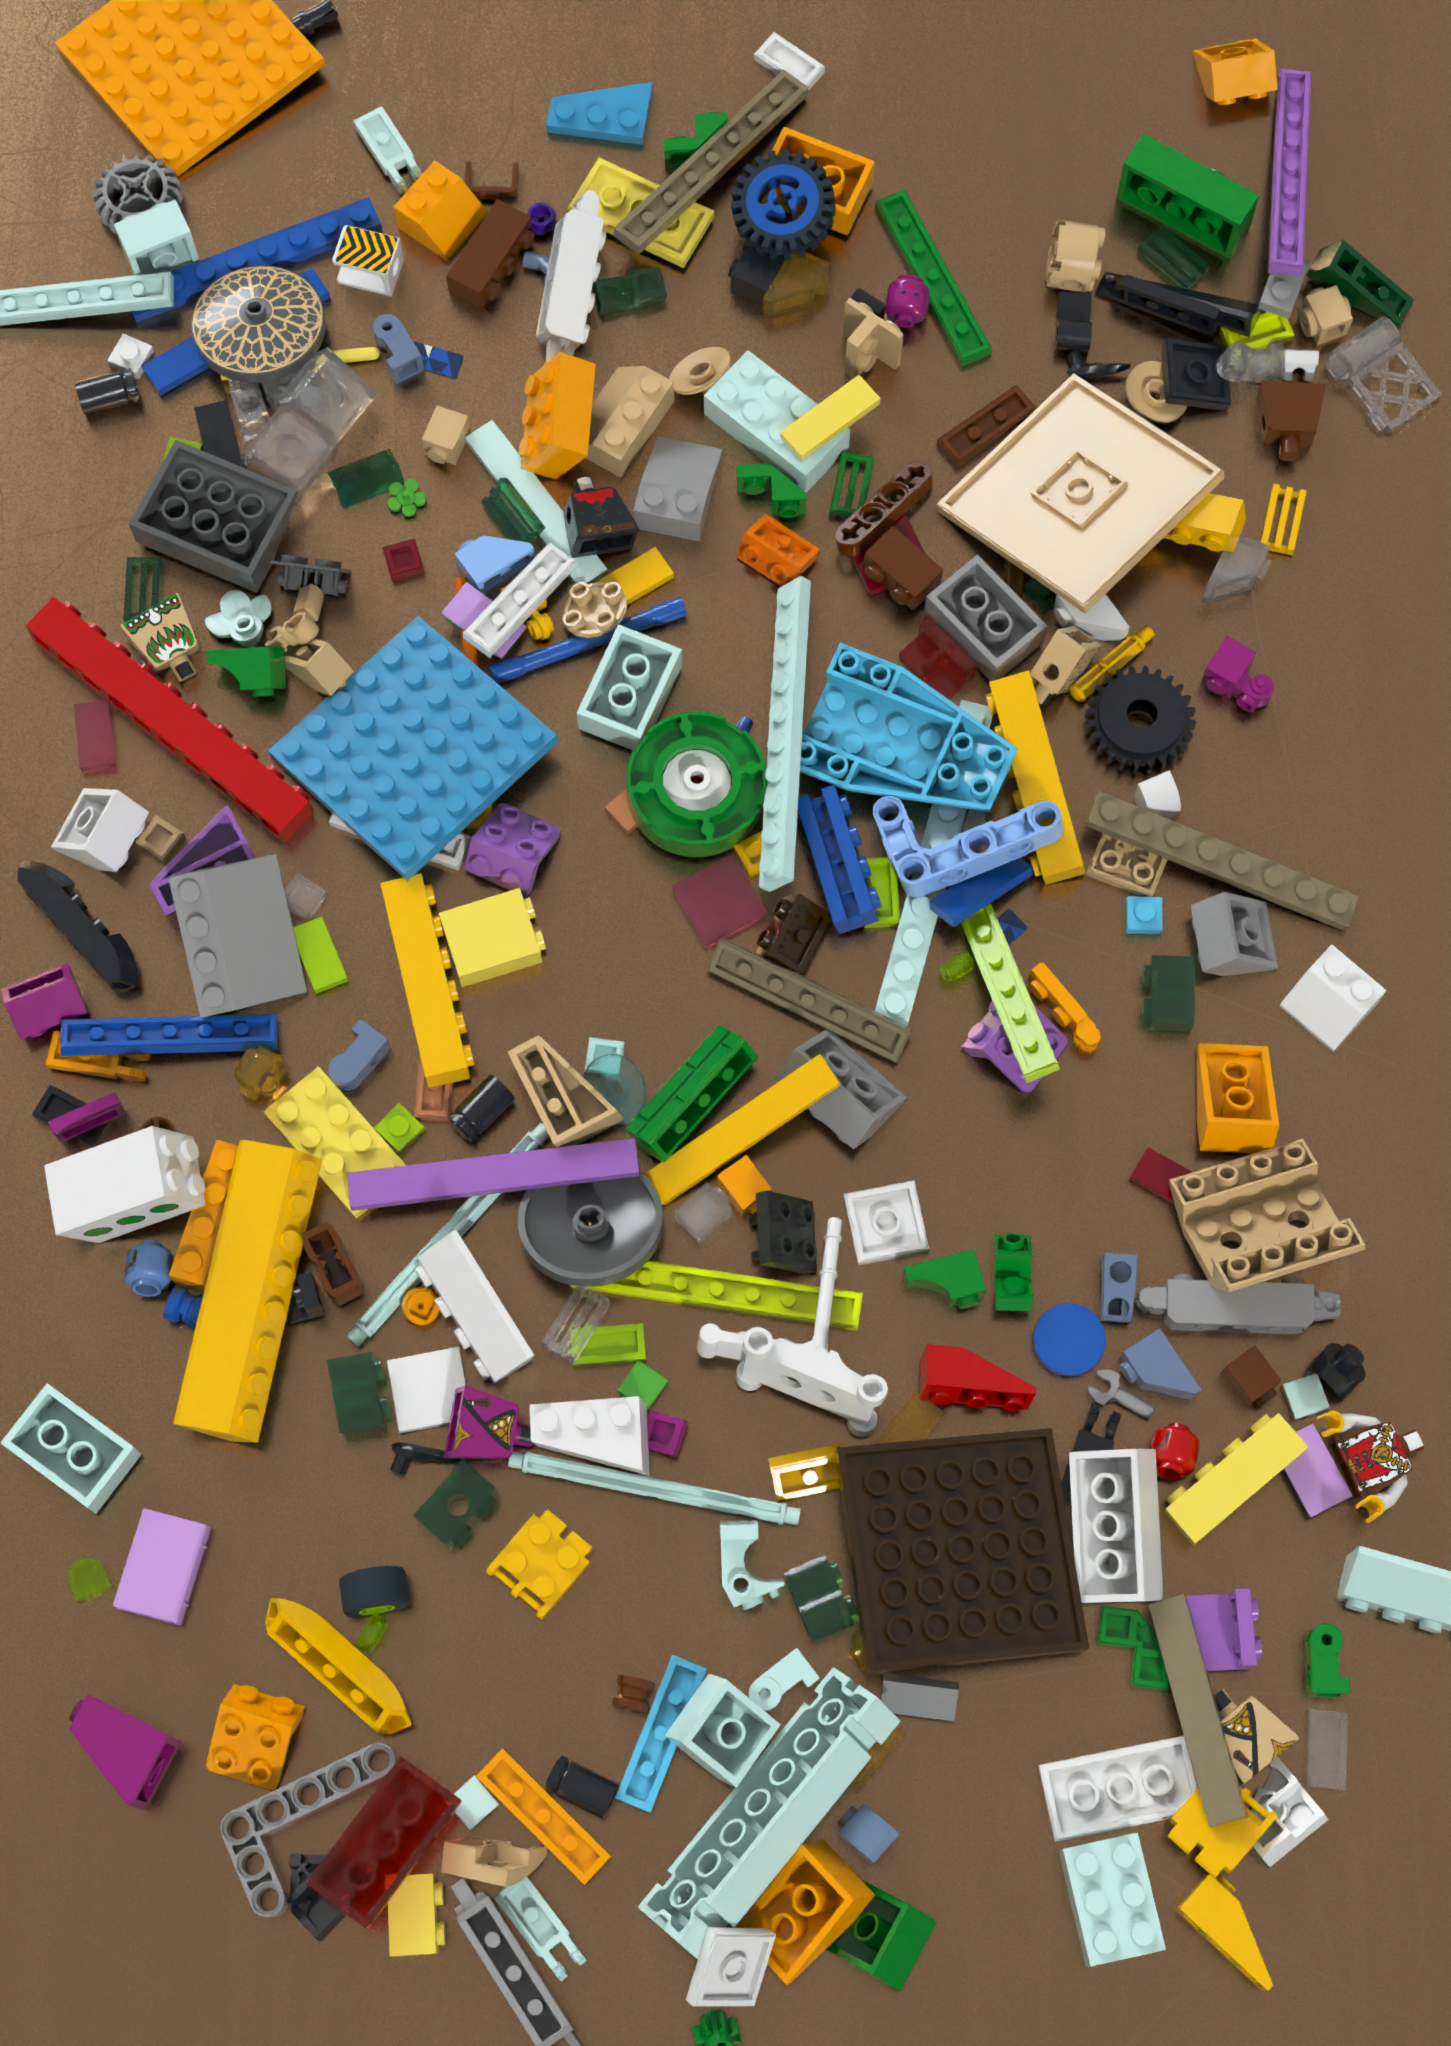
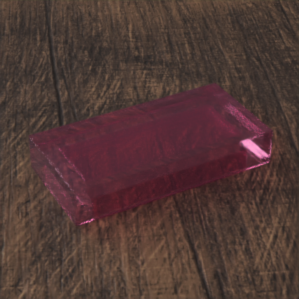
[74,700,116,772]

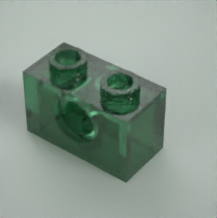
[413,1460,499,1550]

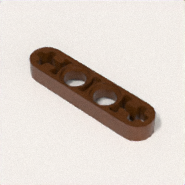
[835,461,933,556]

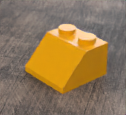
[1193,38,1278,105]
[393,160,488,262]

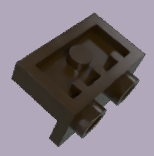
[756,893,832,975]

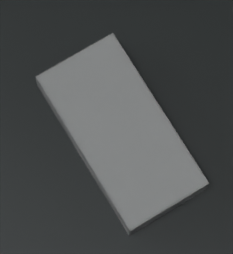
[880,1673,959,1721]

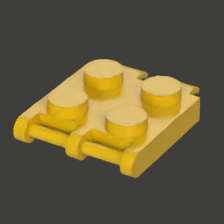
[485,1509,593,1620]
[1168,1786,1279,1878]

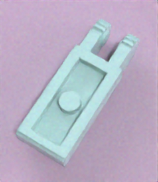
[353,106,422,194]
[493,1877,587,1982]

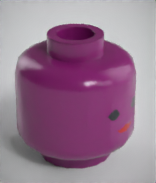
[885,275,930,328]

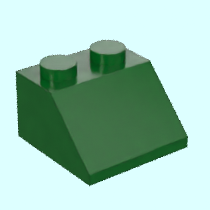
[826,1880,937,1992]

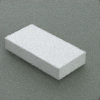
[754,32,825,91]

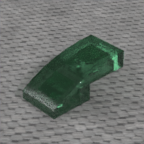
[592,267,667,315]

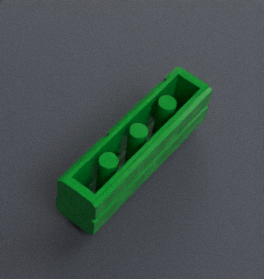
[625,1025,758,1163]

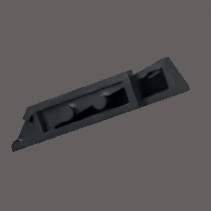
[1095,272,1262,337]

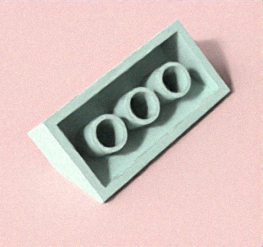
[1336,1546,1451,1633]

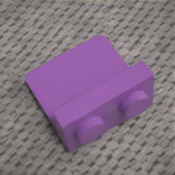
[464,803,561,898]
[962,1001,1067,1092]
[1187,1588,1262,1671]

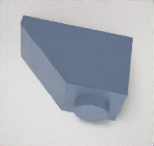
[1119,1328,1202,1400]
[837,1804,900,1866]

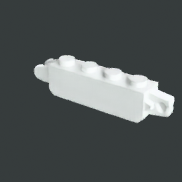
[536,190,606,362]

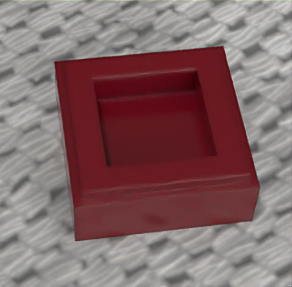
[382,538,425,582]

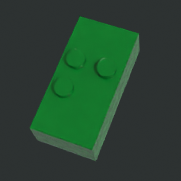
[1116,133,1259,259]

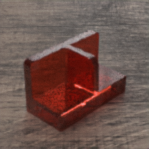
[899,617,977,699]

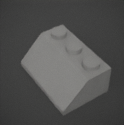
[774,1029,907,1149]

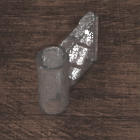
[1327,316,1442,433]

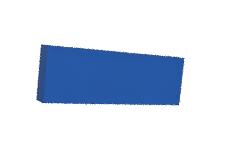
[930,858,1033,927]

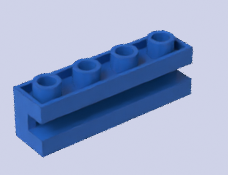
[798,785,882,934]

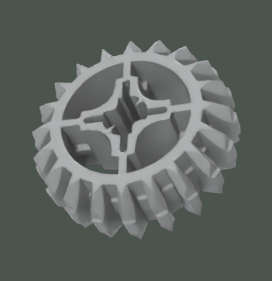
[93,152,183,235]

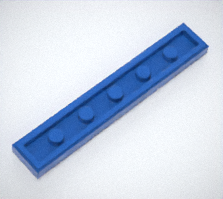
[141,268,330,396]
[60,1014,278,1056]

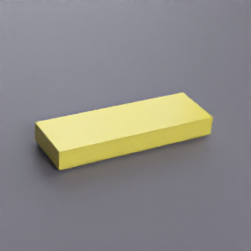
[780,375,881,461]

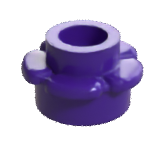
[527,203,557,235]

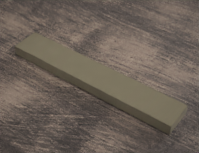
[707,937,913,1063]
[1148,1594,1248,1828]

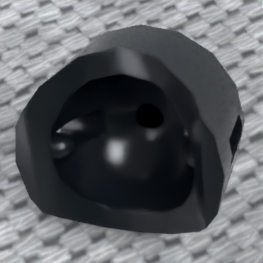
[1308,1343,1366,1399]

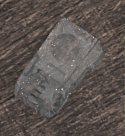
[1216,342,1285,385]
[227,378,274,441]

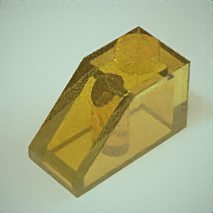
[763,252,832,318]

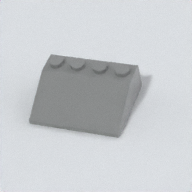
[168,854,308,1018]

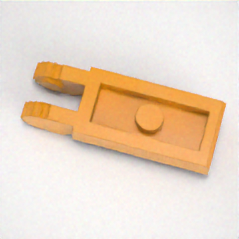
[1028,962,1102,1054]
[45,1031,151,1082]

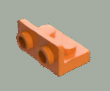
[736,514,821,587]

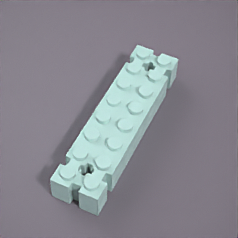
[638,1667,901,1959]

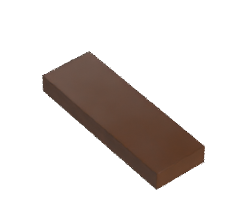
[937,385,1037,469]

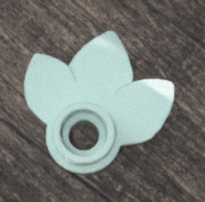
[205,590,272,646]

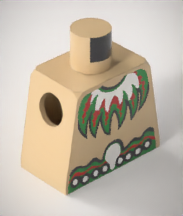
[120,593,199,682]

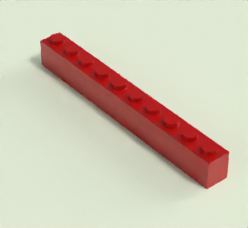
[25,596,313,844]

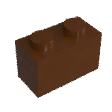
[863,526,943,611]

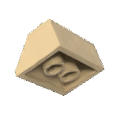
[585,366,675,478]

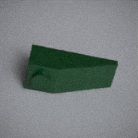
[1306,240,1414,327]

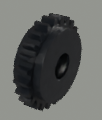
[1085,666,1196,773]

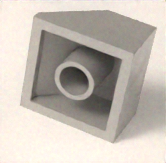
[1191,892,1278,976]

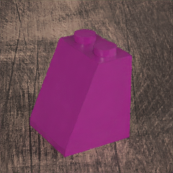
[69,1694,181,1810]

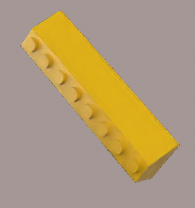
[173,1140,322,1443]

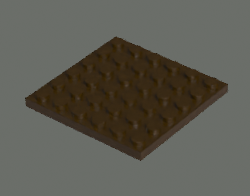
[834,1428,1089,1674]

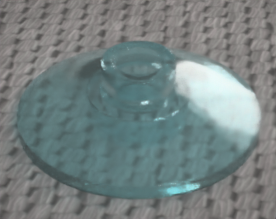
[583,1054,646,1125]

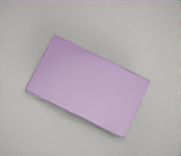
[441,582,527,659]
[1284,1424,1353,1518]

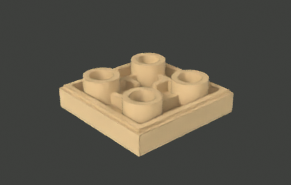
[1086,833,1168,897]

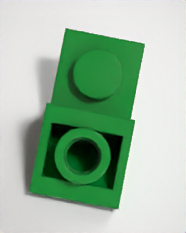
[664,111,728,168]
[736,463,806,518]
[994,1233,1033,1311]

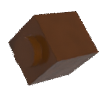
[1221,1345,1282,1408]

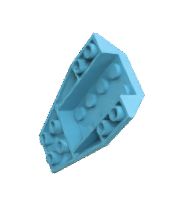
[800,643,1018,812]

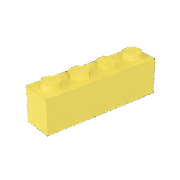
[1164,1413,1308,1546]

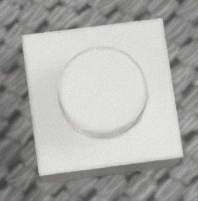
[107,334,155,379]

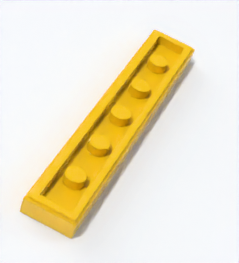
[645,1054,842,1205]

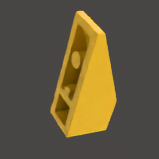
[1175,1874,1273,1991]

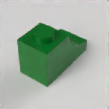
[206,647,286,697]
[902,1249,986,1309]

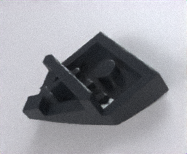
[287,1852,375,1941]

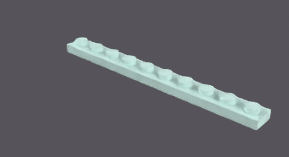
[759,576,811,892]
[875,699,993,1027]

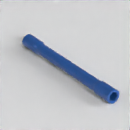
[488,597,687,684]

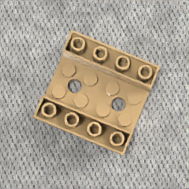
[1169,1139,1366,1293]

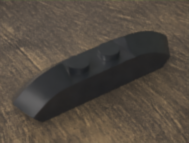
[17,860,137,991]

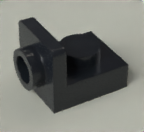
[287,1271,324,1323]

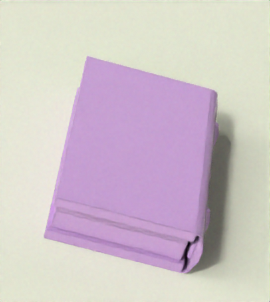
[113,1508,211,1626]

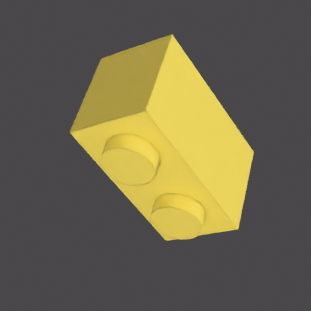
[387,1873,446,1957]

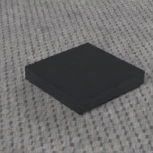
[1161,338,1231,411]

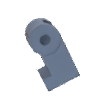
[372,314,424,385]
[328,1019,391,1091]
[1100,1252,1138,1323]

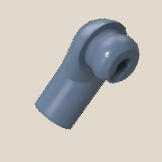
[522,251,550,284]

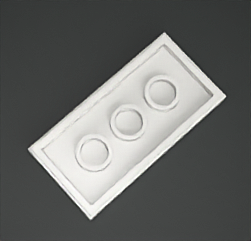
[1038,1736,1198,1842]

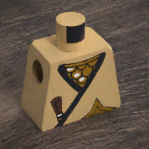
[1214,1688,1299,1786]

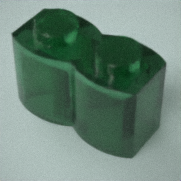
[1142,955,1195,1032]
[783,1555,858,1644]

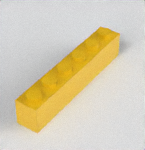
[986,670,1086,885]
[380,873,475,1088]

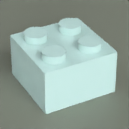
[114,199,199,275]
[665,1674,781,1788]

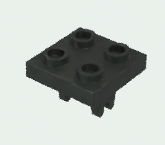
[749,1190,817,1274]

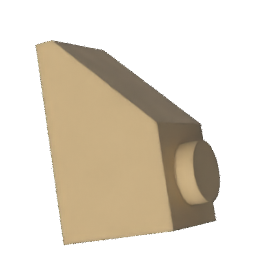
[284,639,354,696]

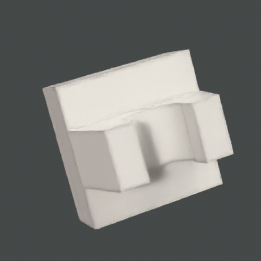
[1280,349,1319,381]

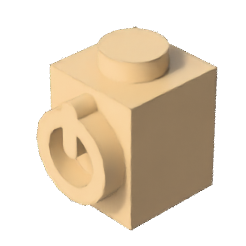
[1297,285,1353,345]

